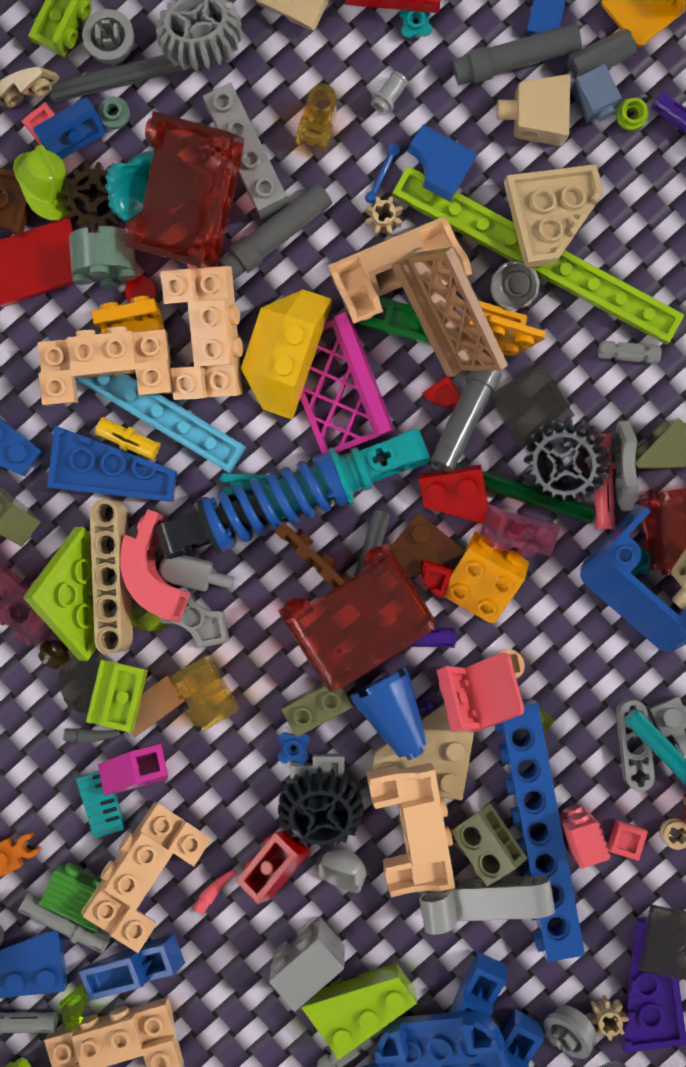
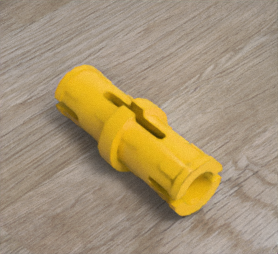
[95,417,161,461]

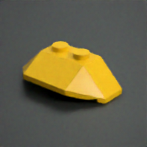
[241,289,333,420]

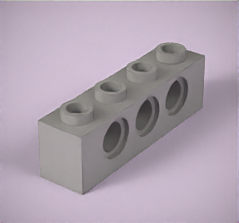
[203,82,288,221]

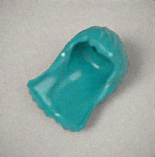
[105,149,194,222]

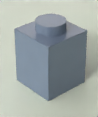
[570,64,622,123]

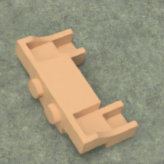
[327,216,472,324]
[160,266,243,400]
[38,327,173,406]
[366,762,455,898]
[80,801,212,953]
[44,997,184,1067]

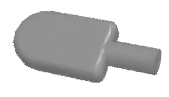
[159,555,235,592]

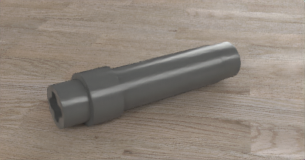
[452,23,582,86]
[218,183,332,280]
[430,350,502,472]

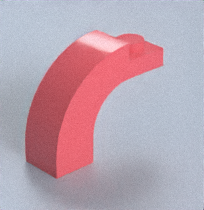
[120,509,191,623]

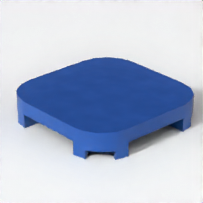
[375,1011,510,1067]

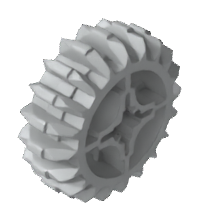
[156,0,242,72]

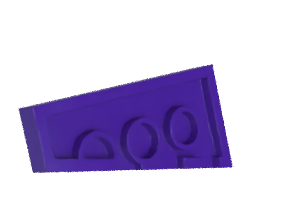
[621,914,686,1053]

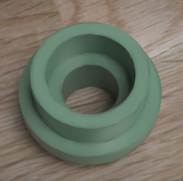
[98,96,130,129]

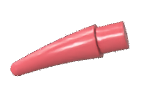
[193,869,237,915]

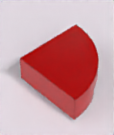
[422,376,461,408]
[420,559,453,598]

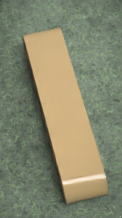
[90,499,133,655]

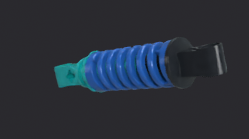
[155,429,431,559]

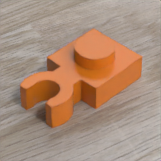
[0,831,41,877]

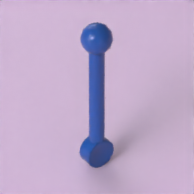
[365,143,400,204]

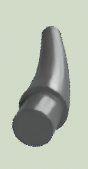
[63,728,120,744]

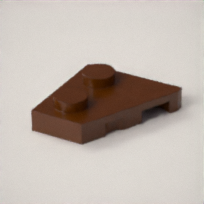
[379,512,465,581]

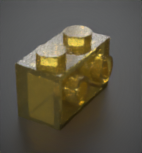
[171,654,240,732]

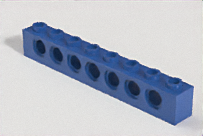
[494,698,585,962]

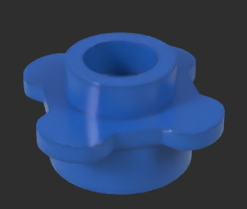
[278,732,310,764]

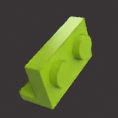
[28,0,92,58]

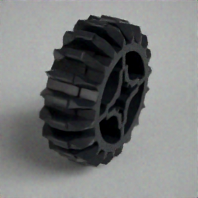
[524,417,612,504]
[278,767,364,850]

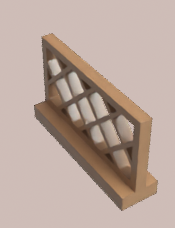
[392,247,508,377]

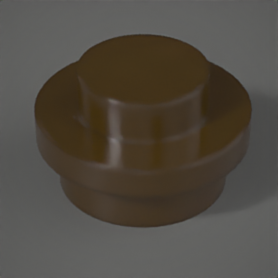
[38,640,70,669]

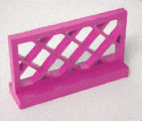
[300,311,395,453]

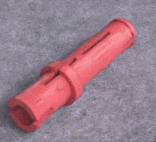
[590,434,616,529]

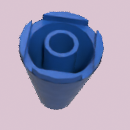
[350,667,427,760]

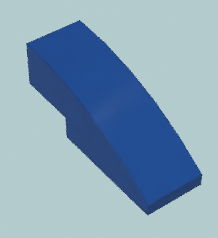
[79,934,185,1001]
[449,952,507,1018]
[501,1009,544,1067]

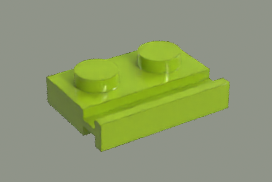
[86,660,148,733]

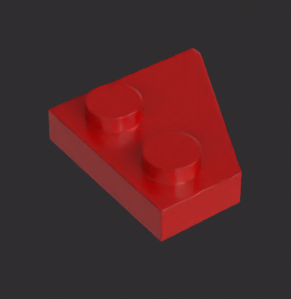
[418,465,491,525]

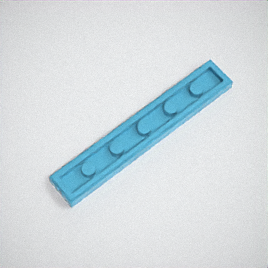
[75,374,246,473]

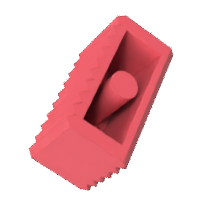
[559,805,611,868]

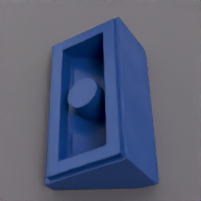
[33,98,108,160]

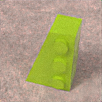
[301,963,417,1060]

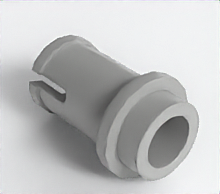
[371,71,408,115]

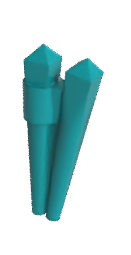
[219,474,280,498]

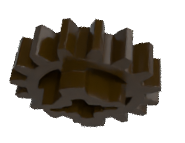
[61,162,120,233]

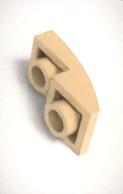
[255,0,329,31]
[0,67,60,109]

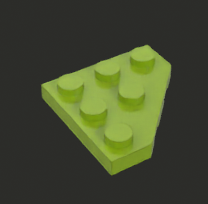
[23,527,96,661]

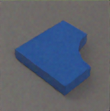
[407,124,477,201]

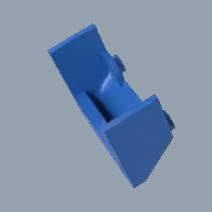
[580,504,686,652]

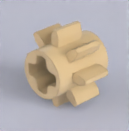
[365,196,403,237]
[586,995,629,1041]

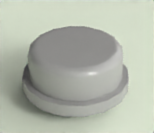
[82,9,135,65]
[543,1005,596,1059]

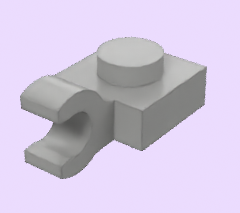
[647,696,686,756]
[290,754,345,779]

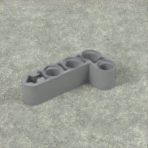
[419,876,555,935]

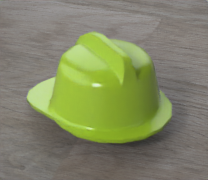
[13,145,70,220]

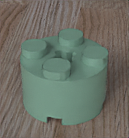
[69,226,136,288]

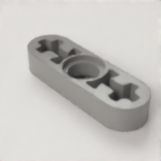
[616,698,655,792]

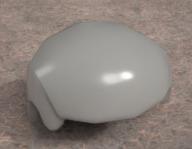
[490,261,540,310]
[318,849,366,893]

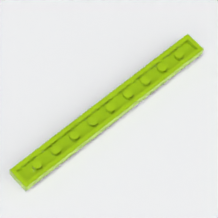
[392,165,684,345]

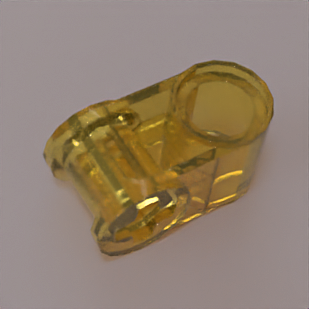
[296,84,337,153]

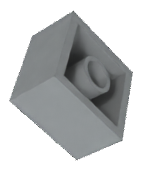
[269,917,345,1012]

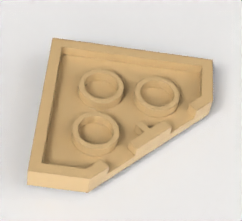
[504,164,604,268]
[371,702,474,800]

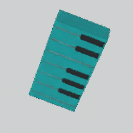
[76,770,126,839]

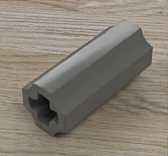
[566,28,637,81]

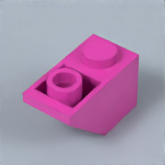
[98,744,168,796]

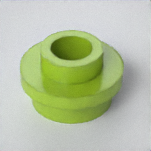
[616,98,648,131]

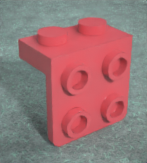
[436,653,524,733]

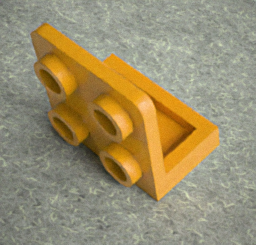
[601,0,686,48]
[91,296,172,377]
[466,300,546,356]
[444,531,529,623]

